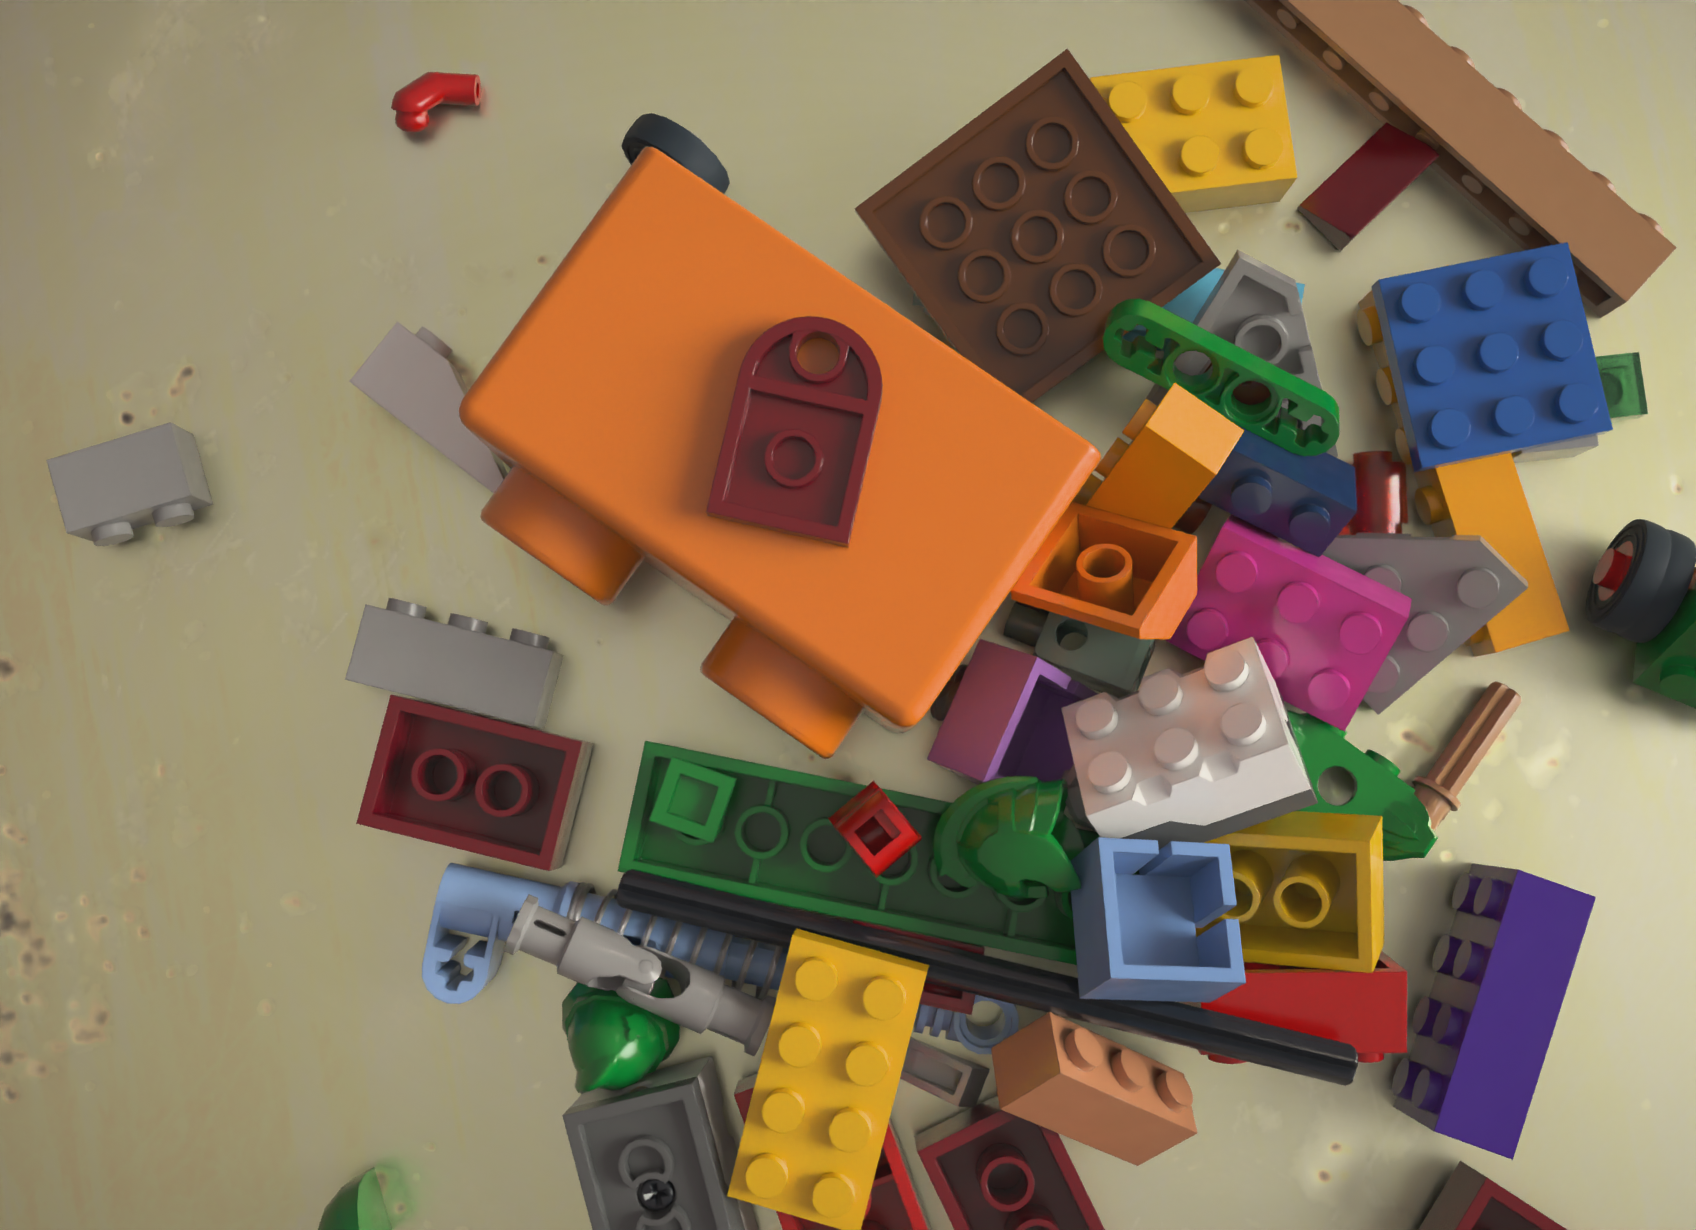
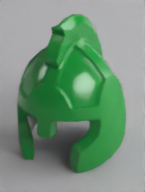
[933,776,1085,898]

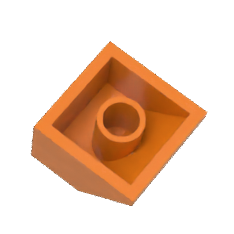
[1011,502,1197,639]

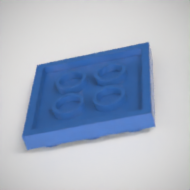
[1371,242,1613,472]

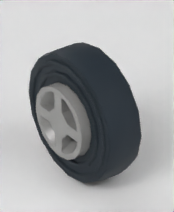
[621,113,730,194]

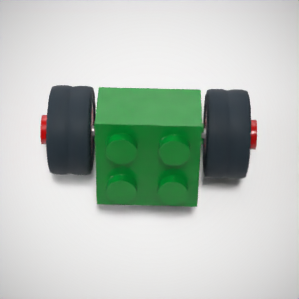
[1585,519,1696,709]

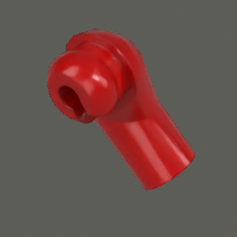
[391,72,481,132]

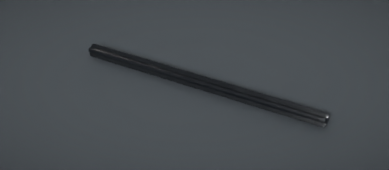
[617,869,1358,1086]

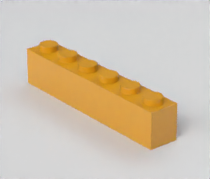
[1357,265,1570,657]

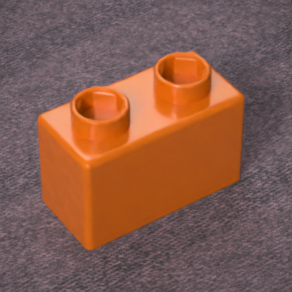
[459,147,1101,759]

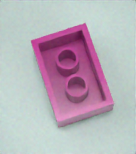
[1165,514,1412,732]

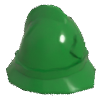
[562,977,680,1094]

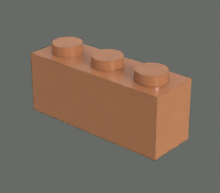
[991,1012,1198,1166]

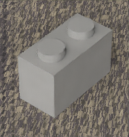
[46,422,213,546]

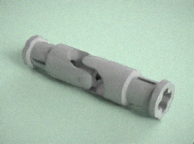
[504,894,776,1056]

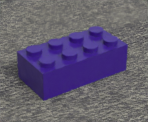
[1392,863,1596,1160]

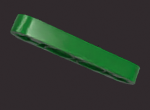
[1103,298,1340,456]

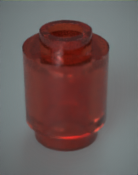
[1344,451,1409,535]

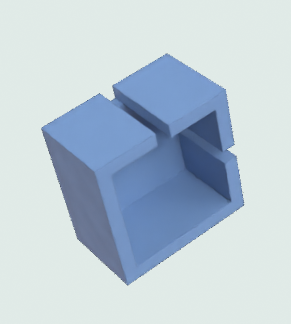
[1070,837,1246,1003]

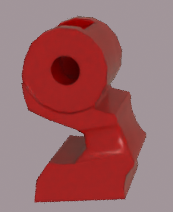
[828,780,922,878]

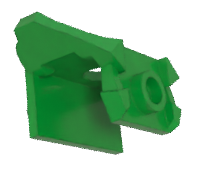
[1287,709,1438,861]

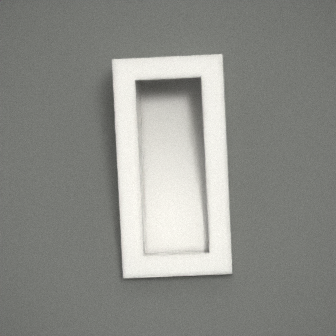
[900,1038,990,1107]

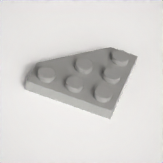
[1146,250,1338,458]
[1322,533,1528,715]

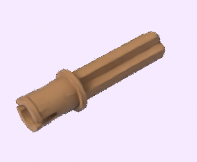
[1412,681,1521,832]

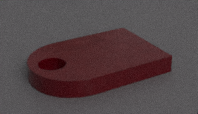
[706,316,883,548]

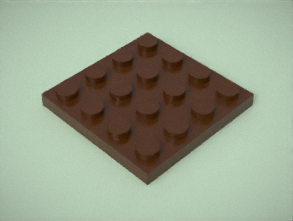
[855,48,1221,403]

